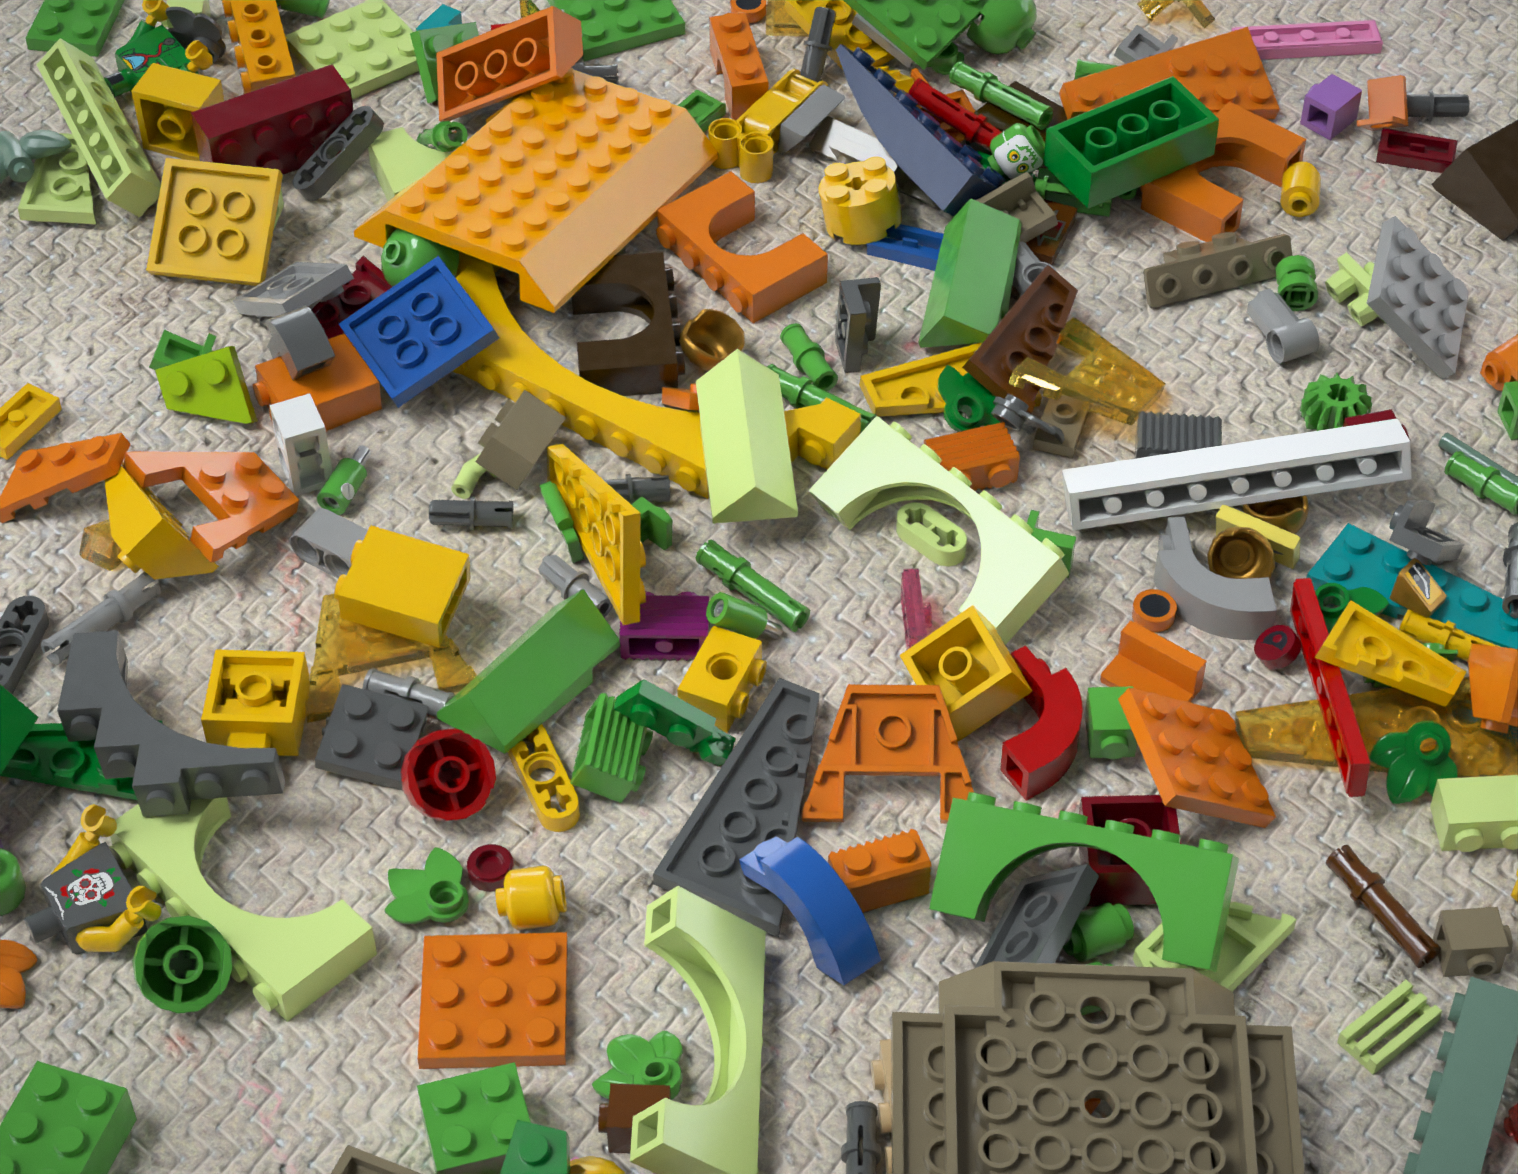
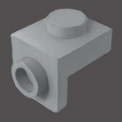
[1114,25,1178,64]

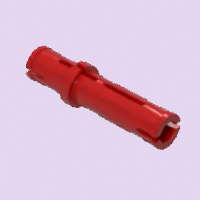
[908,78,1002,153]

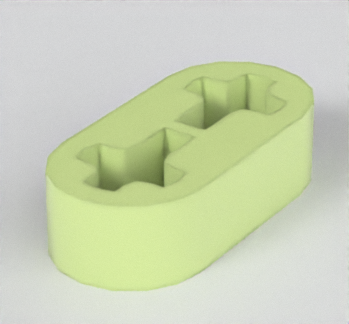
[896,502,967,567]

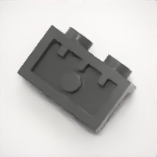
[835,277,881,373]

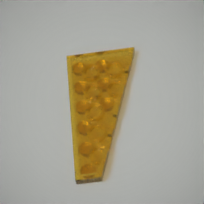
[1234,676,1518,778]

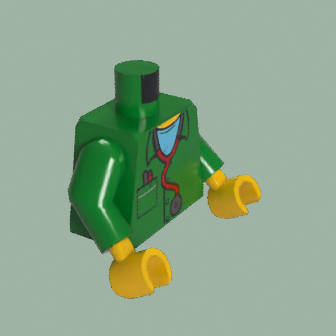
[104,0,213,98]

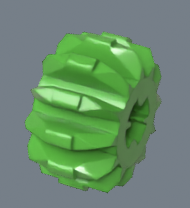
[1300,372,1372,431]

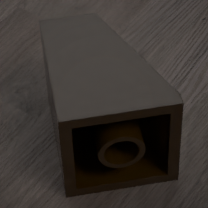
[1431,120,1518,241]

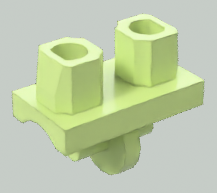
[1325,252,1386,327]

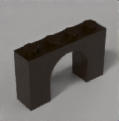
[571,252,685,396]

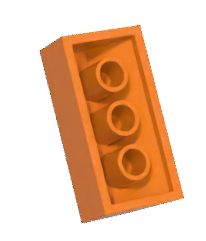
[436,6,583,122]

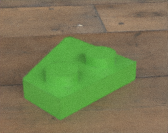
[410,22,479,103]

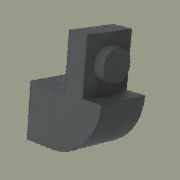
[265,305,335,380]

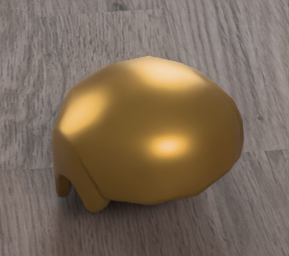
[679,309,745,371]
[1242,495,1309,534]
[1207,527,1275,580]

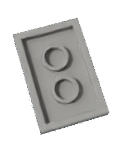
[233,262,354,318]

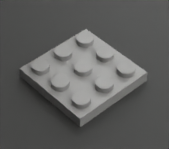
[1367,216,1469,379]

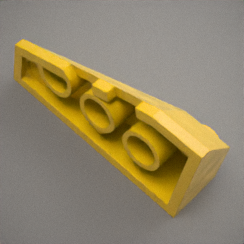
[104,462,219,580]

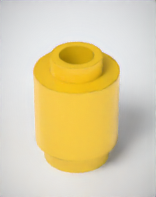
[1280,162,1321,217]

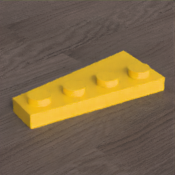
[859,343,1042,417]

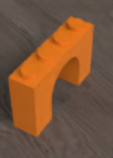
[1140,101,1306,242]
[656,171,828,324]

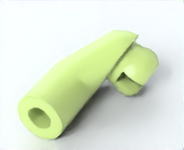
[451,453,497,499]

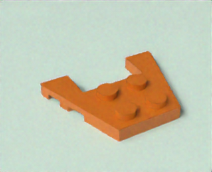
[123,451,300,563]
[802,684,974,824]

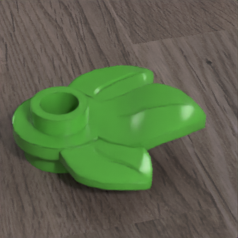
[385,847,469,924]
[592,1030,683,1100]

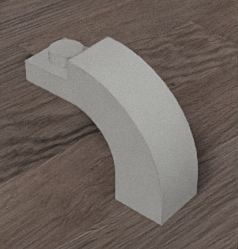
[1154,517,1277,640]

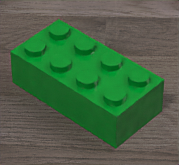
[1043,76,1219,209]

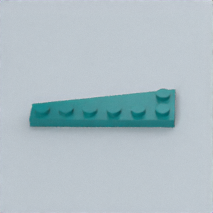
[1306,523,1518,649]

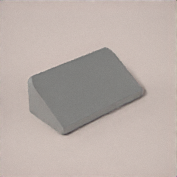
[778,85,845,155]

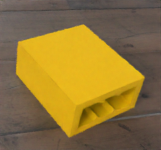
[334,525,471,648]

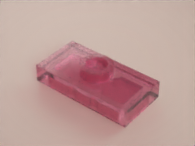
[900,569,932,650]

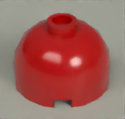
[400,728,496,822]

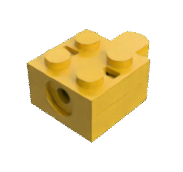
[201,649,311,756]

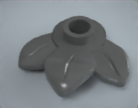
[165,6,226,63]
[991,394,1065,444]

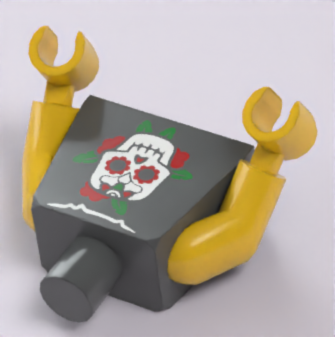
[24,804,161,954]

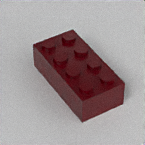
[191,64,354,175]

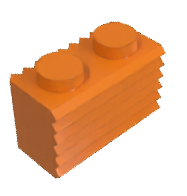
[924,422,1020,491]
[828,829,932,913]

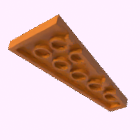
[1059,26,1280,120]

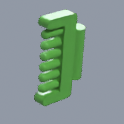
[539,481,584,563]

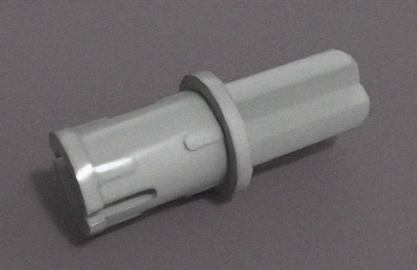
[538,555,613,618]

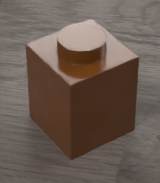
[598,1083,671,1154]

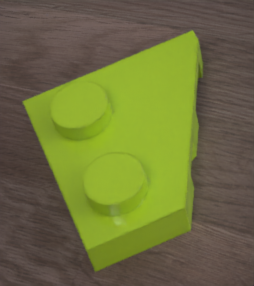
[155,346,258,424]

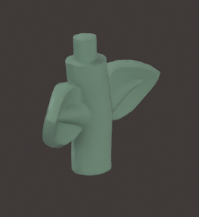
[0,130,72,184]

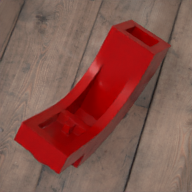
[1000,645,1083,801]

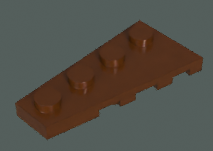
[962,265,1078,414]

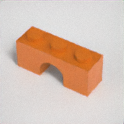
[709,12,769,120]

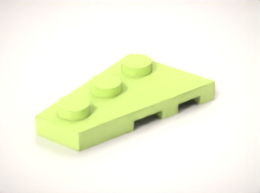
[18,133,96,224]

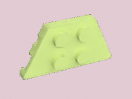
[1133,902,1297,992]

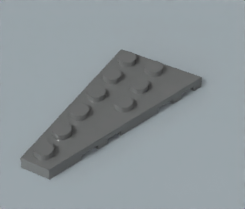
[653,678,820,937]

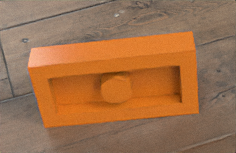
[1100,620,1207,702]

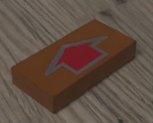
[1026,199,1078,266]

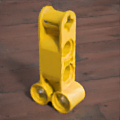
[708,69,829,183]

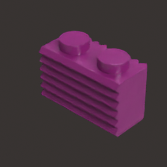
[619,591,710,661]

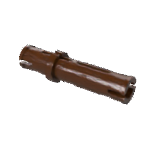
[1326,844,1441,968]

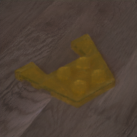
[1009,317,1166,426]
[305,594,477,723]

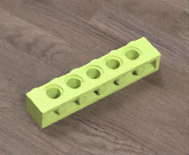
[36,38,161,218]

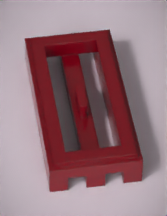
[1376,128,1458,173]

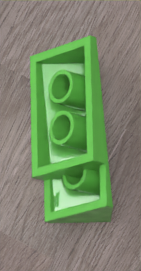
[918,199,1022,348]
[437,589,620,754]

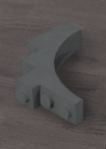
[57,630,285,817]

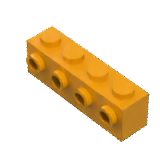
[221,0,296,94]

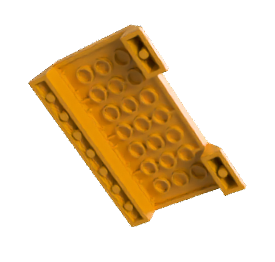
[354,68,718,313]

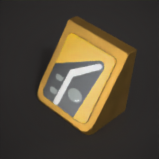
[1389,558,1447,618]

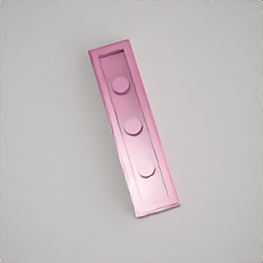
[1231,20,1383,60]

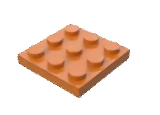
[1118,687,1276,828]
[417,932,568,1069]

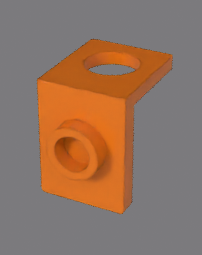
[1357,75,1408,131]

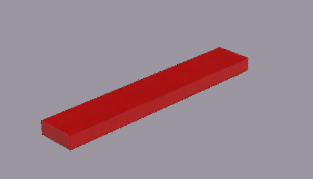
[1290,578,1370,797]

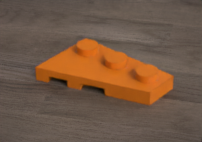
[0,433,131,523]

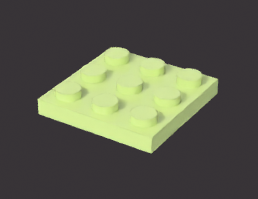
[285,0,419,100]

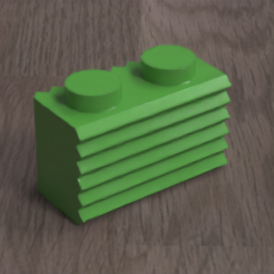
[570,693,653,803]

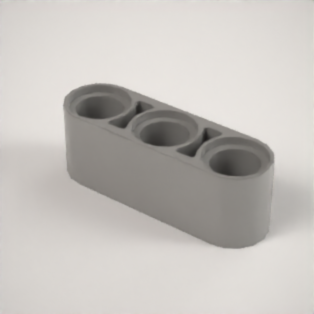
[289,508,368,579]

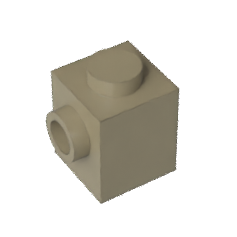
[1433,907,1513,978]

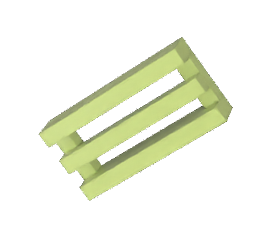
[1337,980,1442,1075]

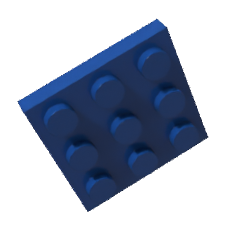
[339,256,499,408]

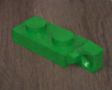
[614,679,736,767]

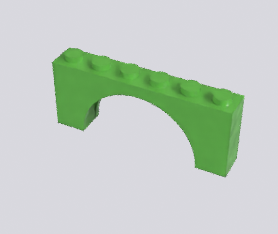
[929,792,1239,972]

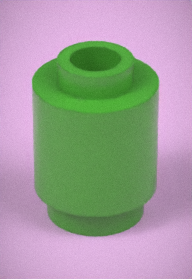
[1063,902,1134,962]

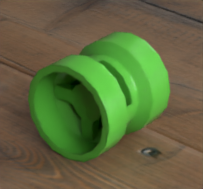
[1275,255,1318,311]

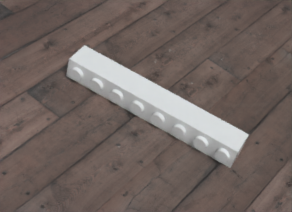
[1062,419,1412,531]

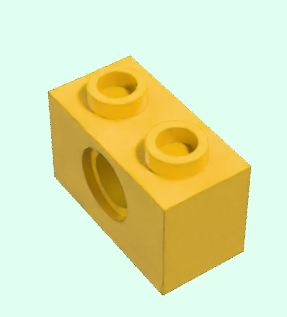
[677,626,767,733]

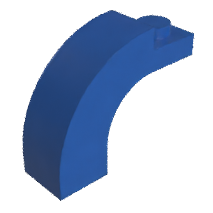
[739,836,881,985]

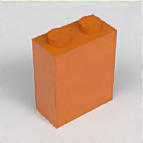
[253,333,382,431]

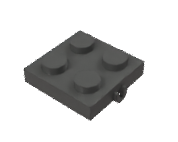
[315,684,429,791]

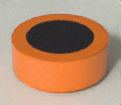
[730,0,766,24]
[1132,589,1177,632]

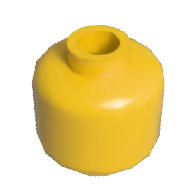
[495,865,567,931]

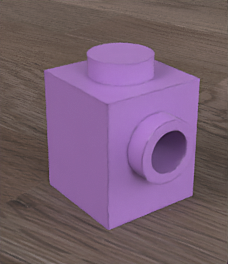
[1300,74,1362,141]

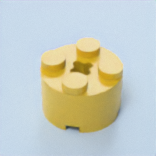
[818,157,902,245]

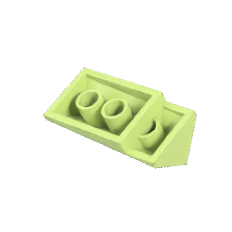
[696,349,798,524]

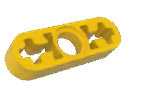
[508,724,580,832]

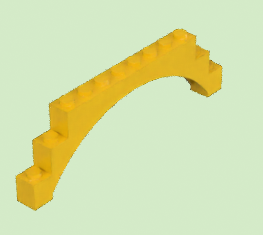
[453,251,861,499]

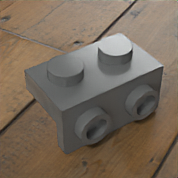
[1389,500,1464,566]

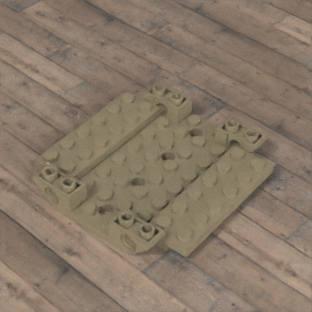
[891,961,1305,1174]

